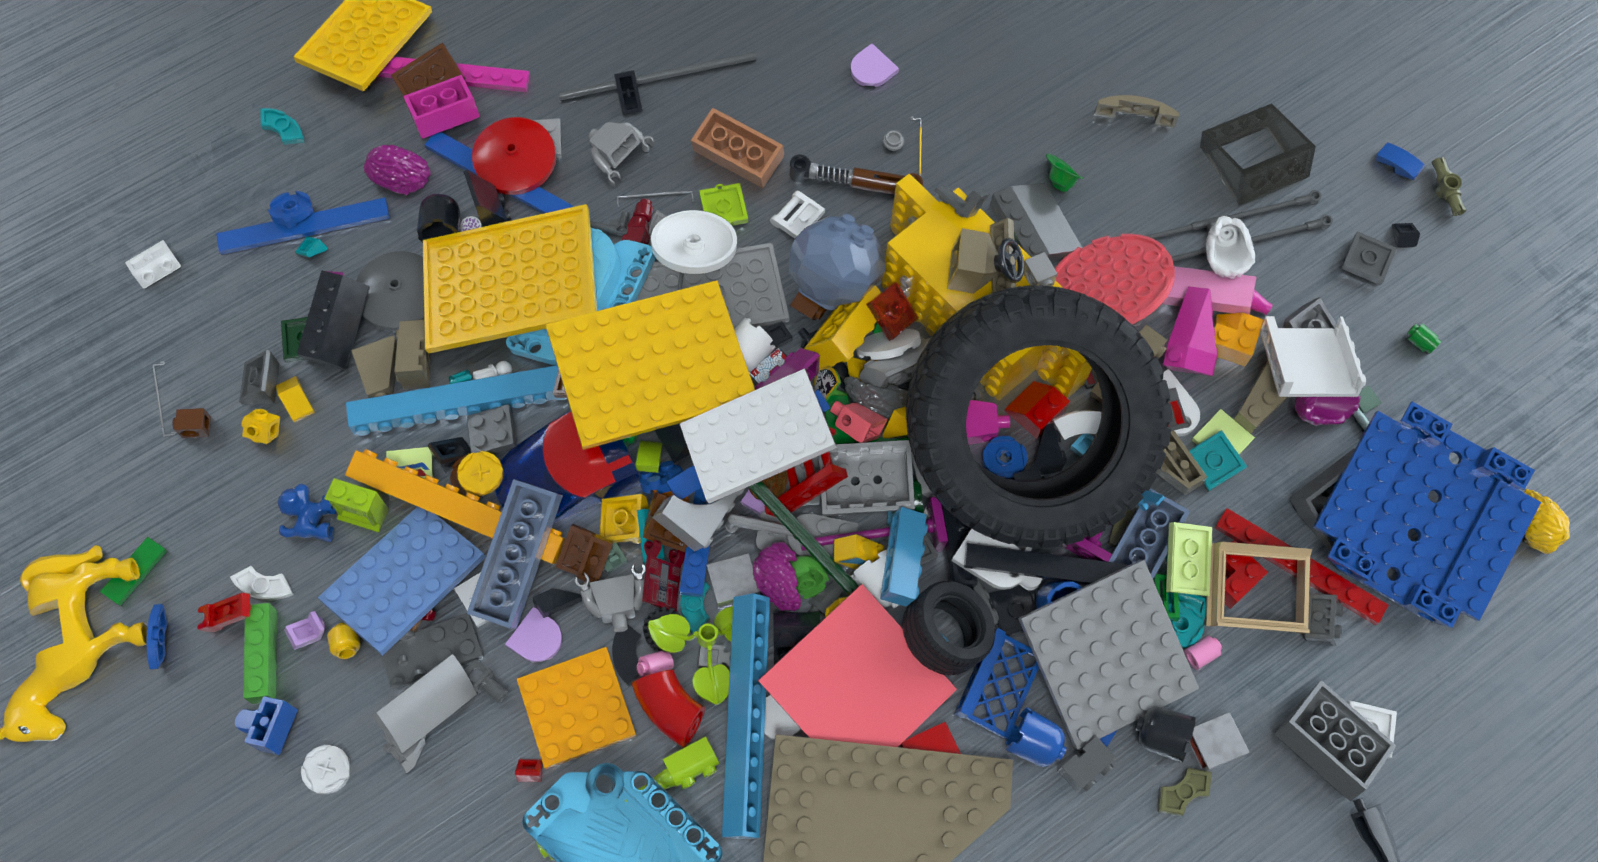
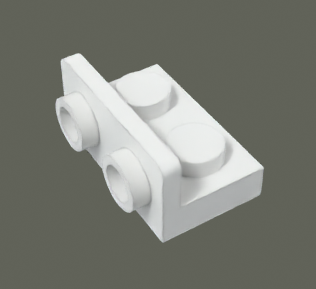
[125,240,181,288]

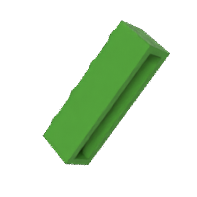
[244,603,277,704]

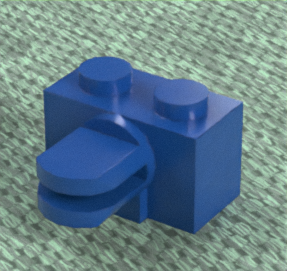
[235,696,298,755]

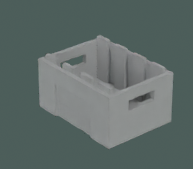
[819,440,915,517]

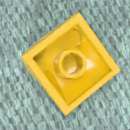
[599,494,650,544]

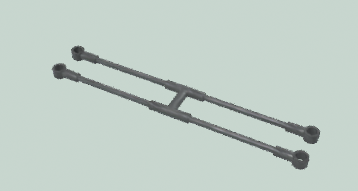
[1146,190,1333,262]

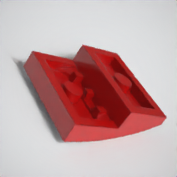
[900,722,961,754]

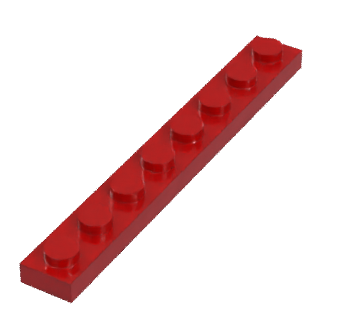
[1214,508,1389,626]

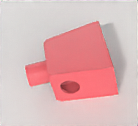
[830,401,888,443]

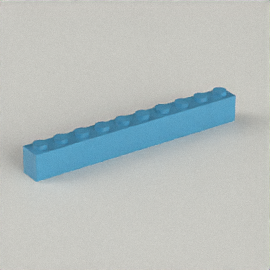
[346,365,567,436]
[722,593,770,839]

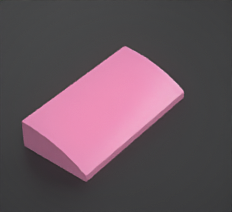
[1163,267,1257,315]

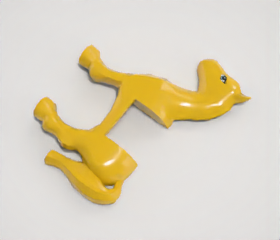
[0,545,147,742]

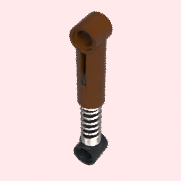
[790,154,923,195]

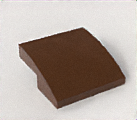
[643,492,687,552]
[556,524,613,583]

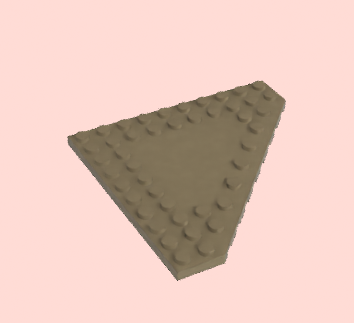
[763,734,1013,862]

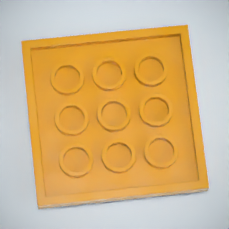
[517,647,637,769]

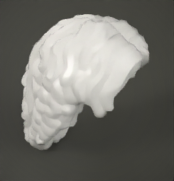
[1205,216,1255,279]

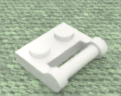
[770,190,825,238]

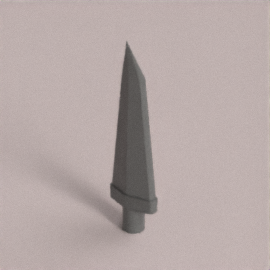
[808,568,855,616]

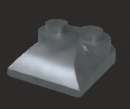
[1283,298,1336,328]

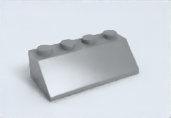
[859,337,931,388]

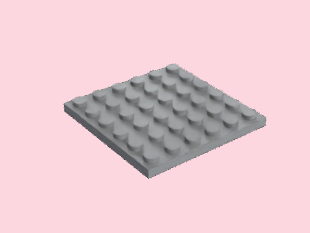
[1018,560,1199,750]

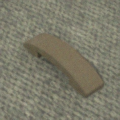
[1094,95,1180,128]

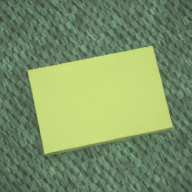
[1166,522,1212,596]

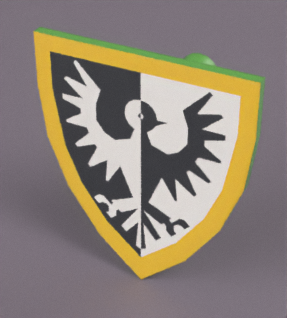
[813,366,848,401]

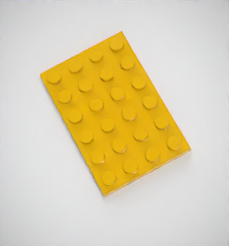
[293,0,432,91]

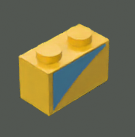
[834,534,884,570]

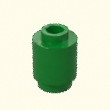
[1407,323,1441,354]

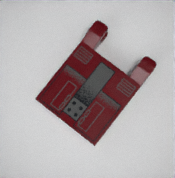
[642,540,685,611]

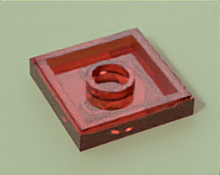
[866,282,919,341]

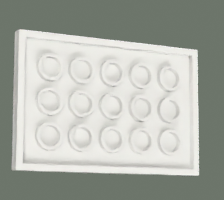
[680,369,837,503]

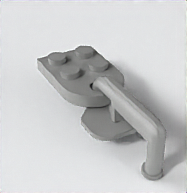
[725,510,858,568]

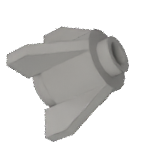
[382,734,426,773]

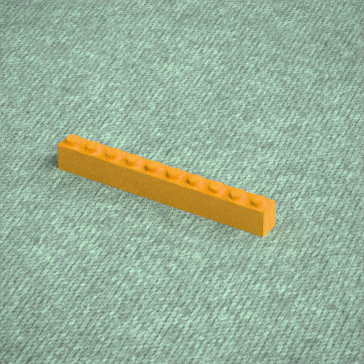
[345,449,566,564]

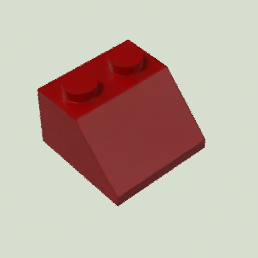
[1004,381,1070,439]

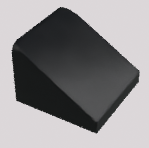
[1392,223,1420,247]

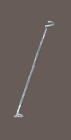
[617,191,694,207]
[153,361,176,437]

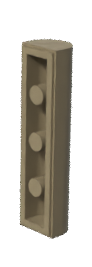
[990,218,1016,292]

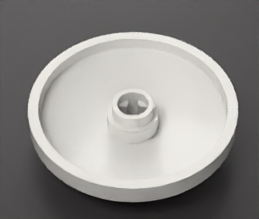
[651,210,737,274]

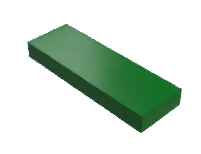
[100,536,167,606]

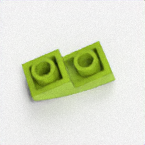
[636,441,663,473]

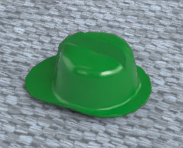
[1046,154,1084,192]

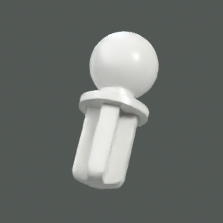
[473,361,513,380]

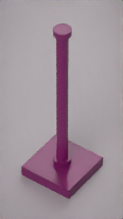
[800,497,948,552]

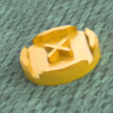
[457,451,503,496]

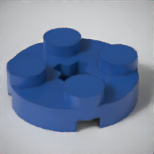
[268,191,314,228]
[982,436,1027,479]
[639,461,683,494]

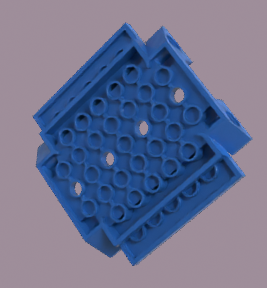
[1313,401,1541,628]

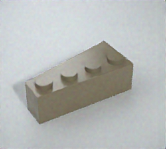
[1233,361,1289,434]

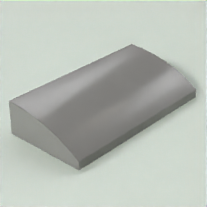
[371,654,477,754]

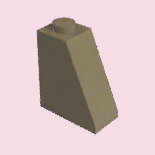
[351,335,397,398]

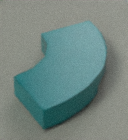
[260,108,305,145]
[680,582,710,634]

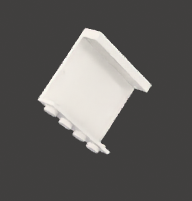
[1260,316,1366,397]

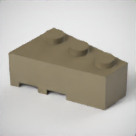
[394,320,430,390]

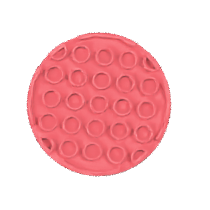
[1055,234,1175,324]

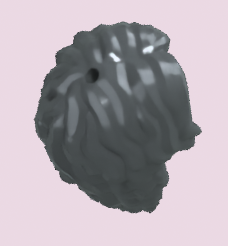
[844,376,908,421]

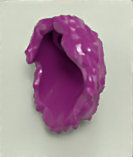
[364,145,430,196]
[1295,395,1361,426]
[753,542,801,611]

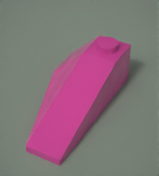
[1163,286,1218,376]

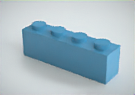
[880,507,928,607]

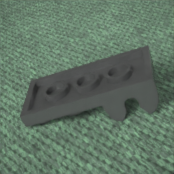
[381,613,484,691]

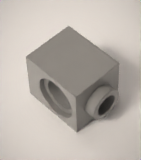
[1023,252,1057,286]

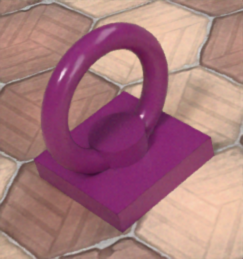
[1062,532,1112,562]

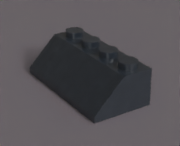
[297,270,370,369]

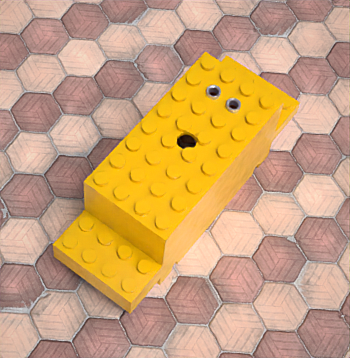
[881,174,1092,401]

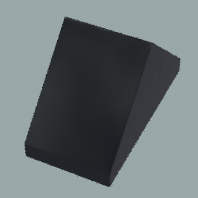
[614,70,643,115]
[427,437,471,473]

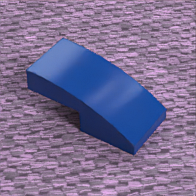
[1376,142,1425,180]

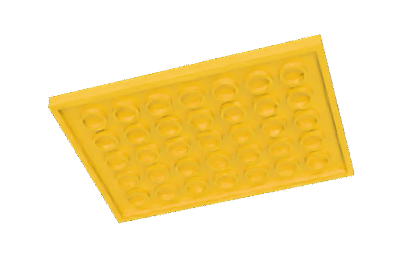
[423,204,597,354]
[545,280,755,450]

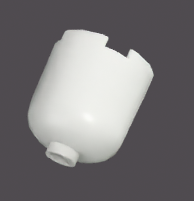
[734,318,776,372]
[851,550,899,609]

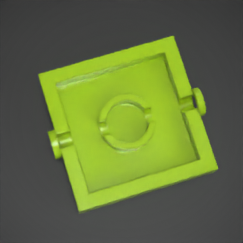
[699,183,748,226]

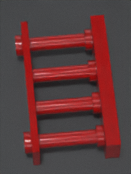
[764,427,848,517]

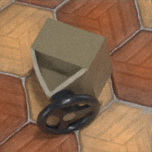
[947,228,1024,294]

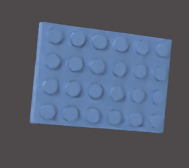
[318,506,486,656]

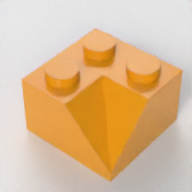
[1213,312,1263,367]

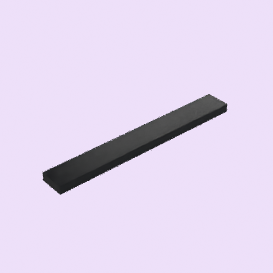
[964,543,1151,584]

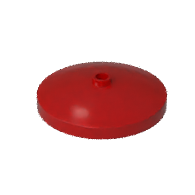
[472,117,556,195]

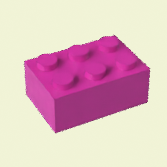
[403,75,480,139]

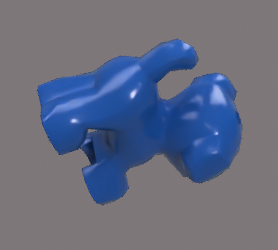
[278,484,337,542]

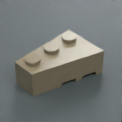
[1155,431,1207,495]

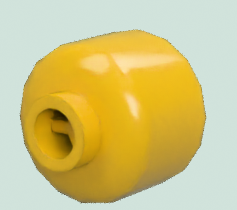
[327,623,361,659]

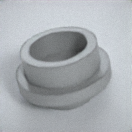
[883,130,904,151]

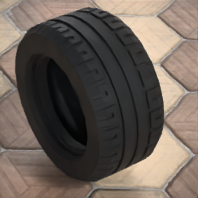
[902,581,995,676]

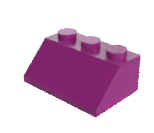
[755,348,820,390]

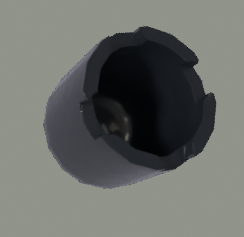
[417,194,460,243]
[1135,706,1196,763]

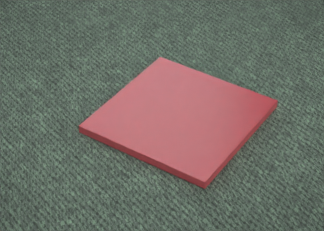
[758,584,957,747]

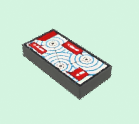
[749,346,788,386]

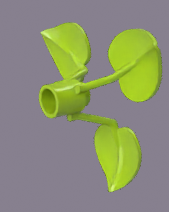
[648,606,733,705]

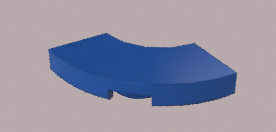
[147,604,168,669]

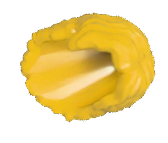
[1523,489,1570,554]

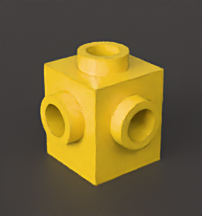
[241,409,280,444]

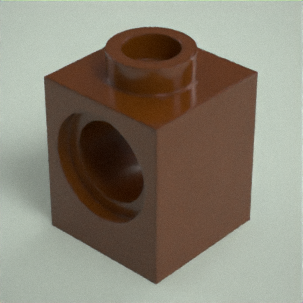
[172,408,211,438]

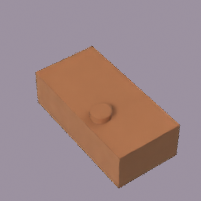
[691,108,784,188]

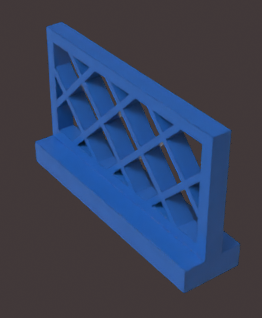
[954,628,1039,740]

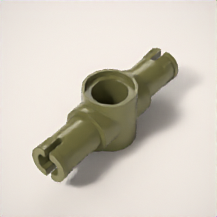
[1431,157,1467,216]

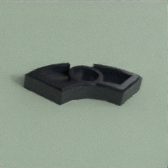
[612,624,642,687]

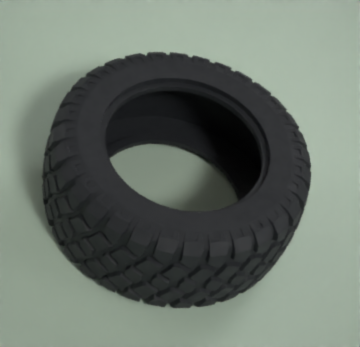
[906,285,1172,548]

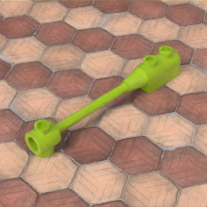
[535,736,719,860]

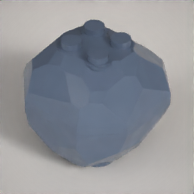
[789,214,886,310]

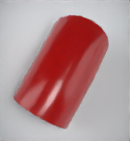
[631,670,705,748]

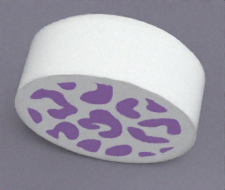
[460,216,482,232]

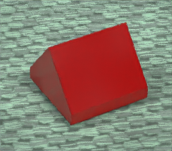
[515,759,543,782]

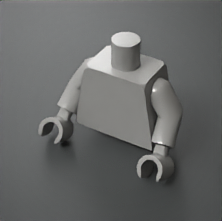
[589,122,654,186]
[574,562,646,632]

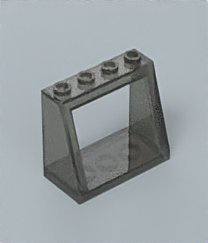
[1200,103,1316,206]

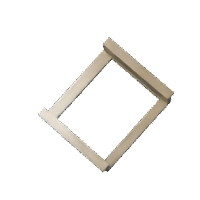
[1205,542,1313,634]

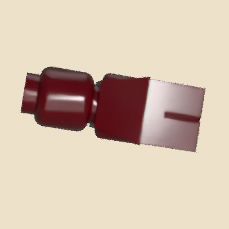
[622,198,654,245]

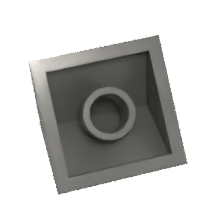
[239,350,280,404]

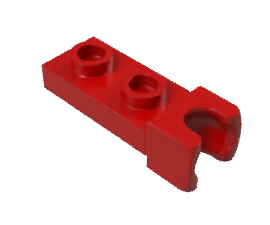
[197,593,251,632]

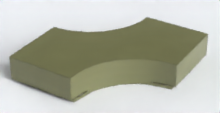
[1157,768,1212,816]

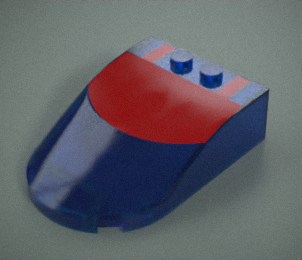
[495,411,640,524]

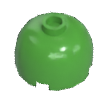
[789,556,829,599]

